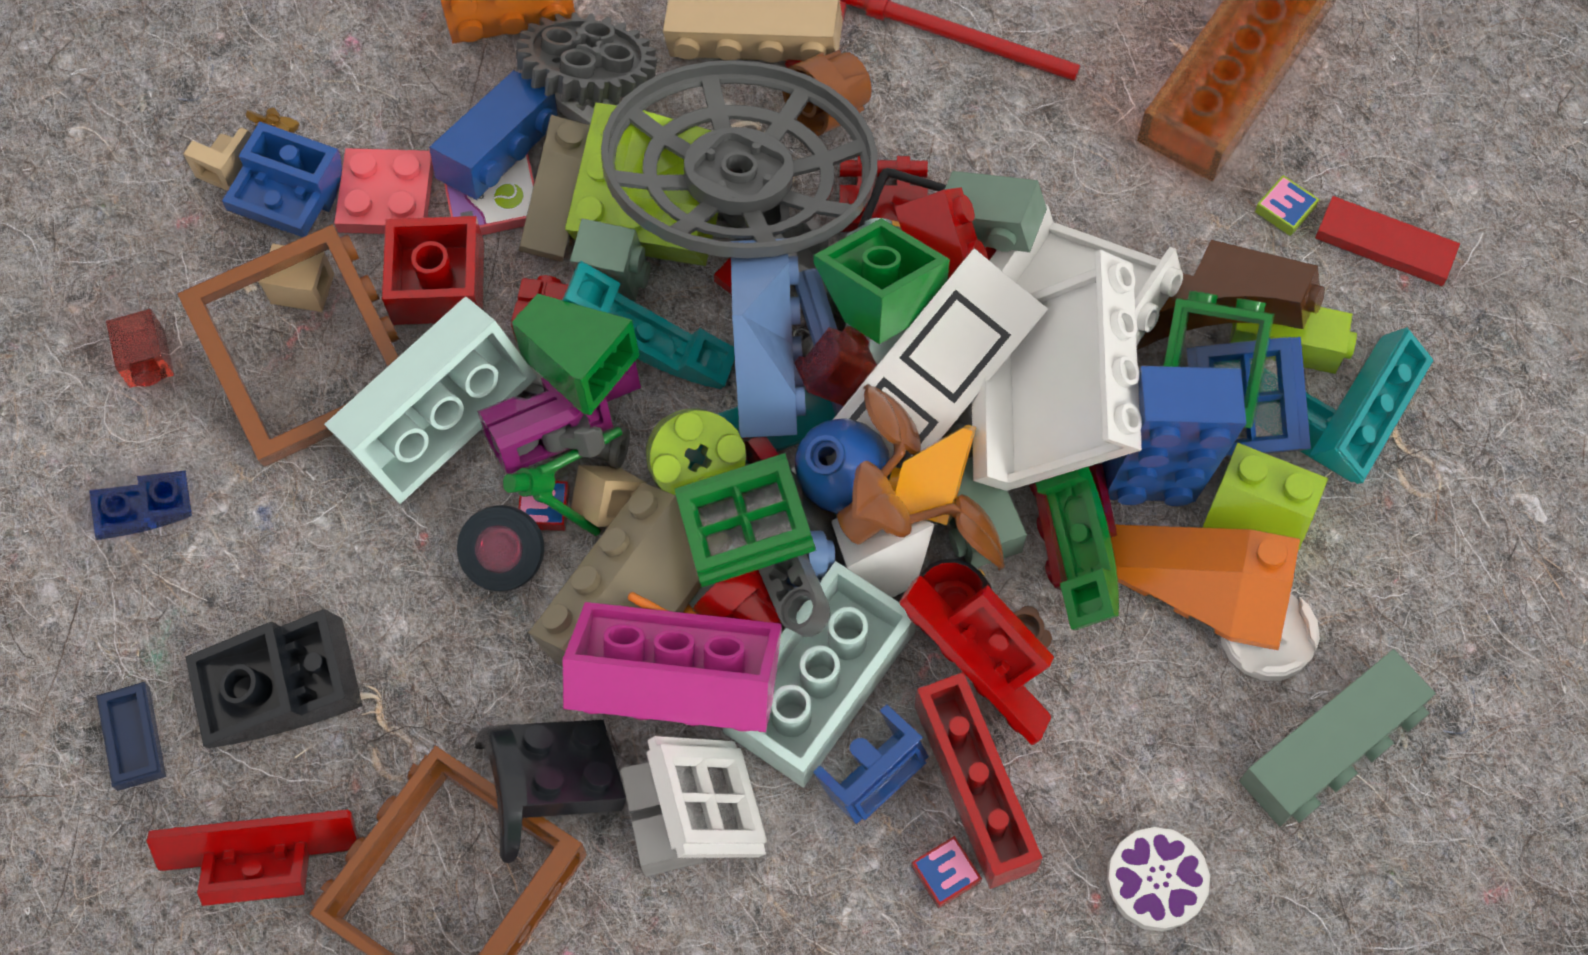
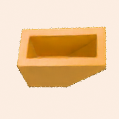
[889,424,976,525]

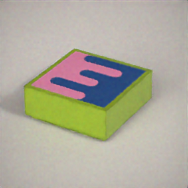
[1254,175,1319,236]

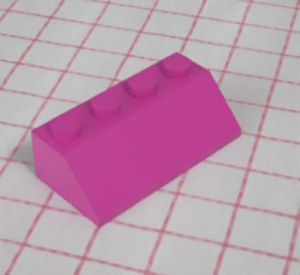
[563,602,782,732]

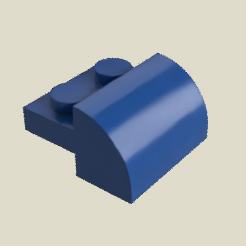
[222,121,342,237]

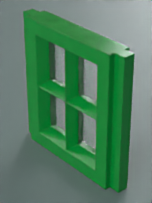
[674,453,817,588]

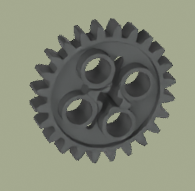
[516,12,657,106]

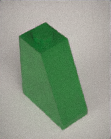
[512,293,640,415]

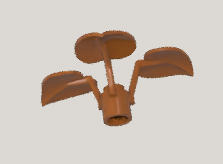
[837,384,1005,571]

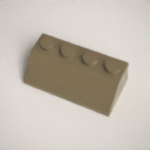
[528,482,734,667]

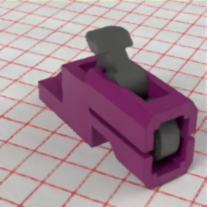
[477,362,641,475]

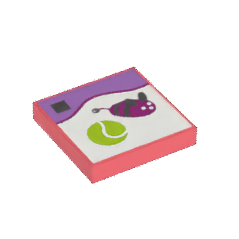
[444,154,534,235]

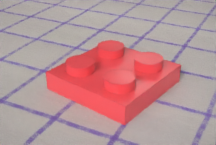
[334,148,434,234]

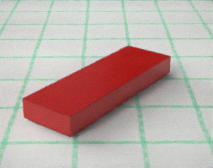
[1315,196,1461,287]

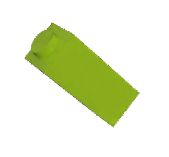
[1229,307,1357,374]

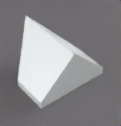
[831,518,935,597]

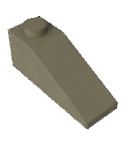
[518,115,590,262]

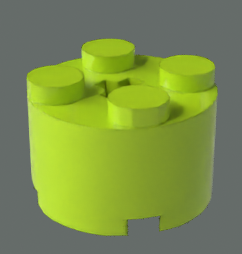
[646,408,746,505]

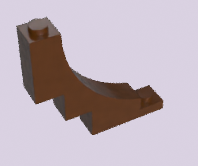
[1137,240,1325,351]

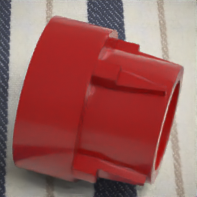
[693,570,782,624]

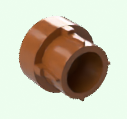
[782,49,872,136]

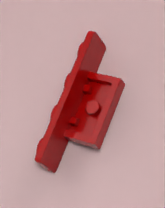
[899,576,1054,745]
[146,810,359,906]

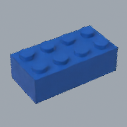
[1102,366,1246,506]

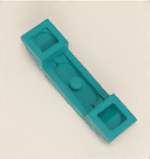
[562,261,735,389]

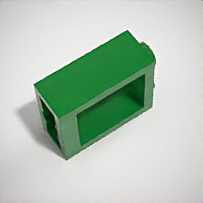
[1164,290,1275,428]

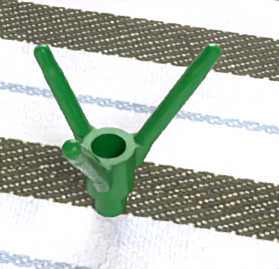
[503,427,623,536]

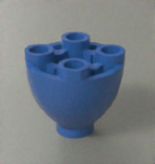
[794,418,892,514]

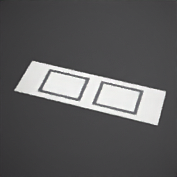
[792,249,1048,474]

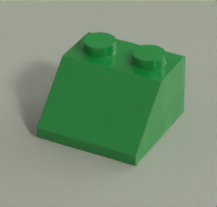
[813,218,950,345]

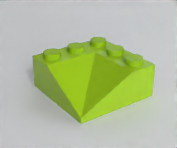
[565,102,718,266]

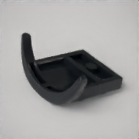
[474,719,626,863]

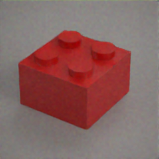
[382,216,484,325]

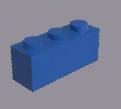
[429,70,558,200]

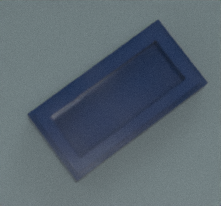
[96,682,166,791]

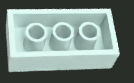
[324,296,537,504]
[722,561,915,788]

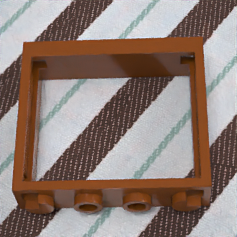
[177,224,400,467]
[310,745,587,955]

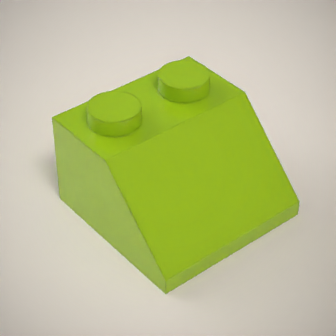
[1202,442,1328,551]

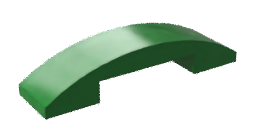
[1035,467,1119,631]

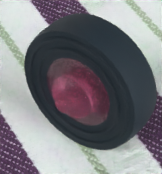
[457,505,544,592]

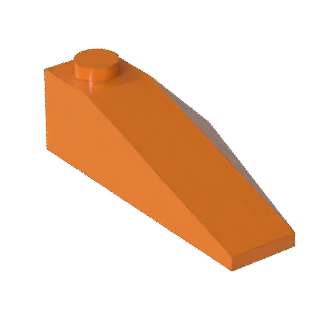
[1111,524,1300,651]

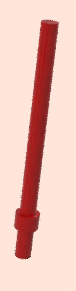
[840,0,1081,81]

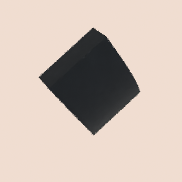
[185,609,363,749]

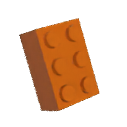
[440,0,575,44]

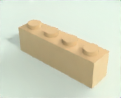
[663,0,843,63]

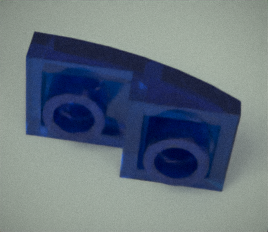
[89,470,192,540]

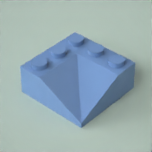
[731,238,806,438]

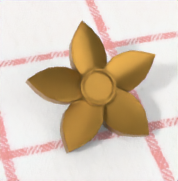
[245,108,300,133]

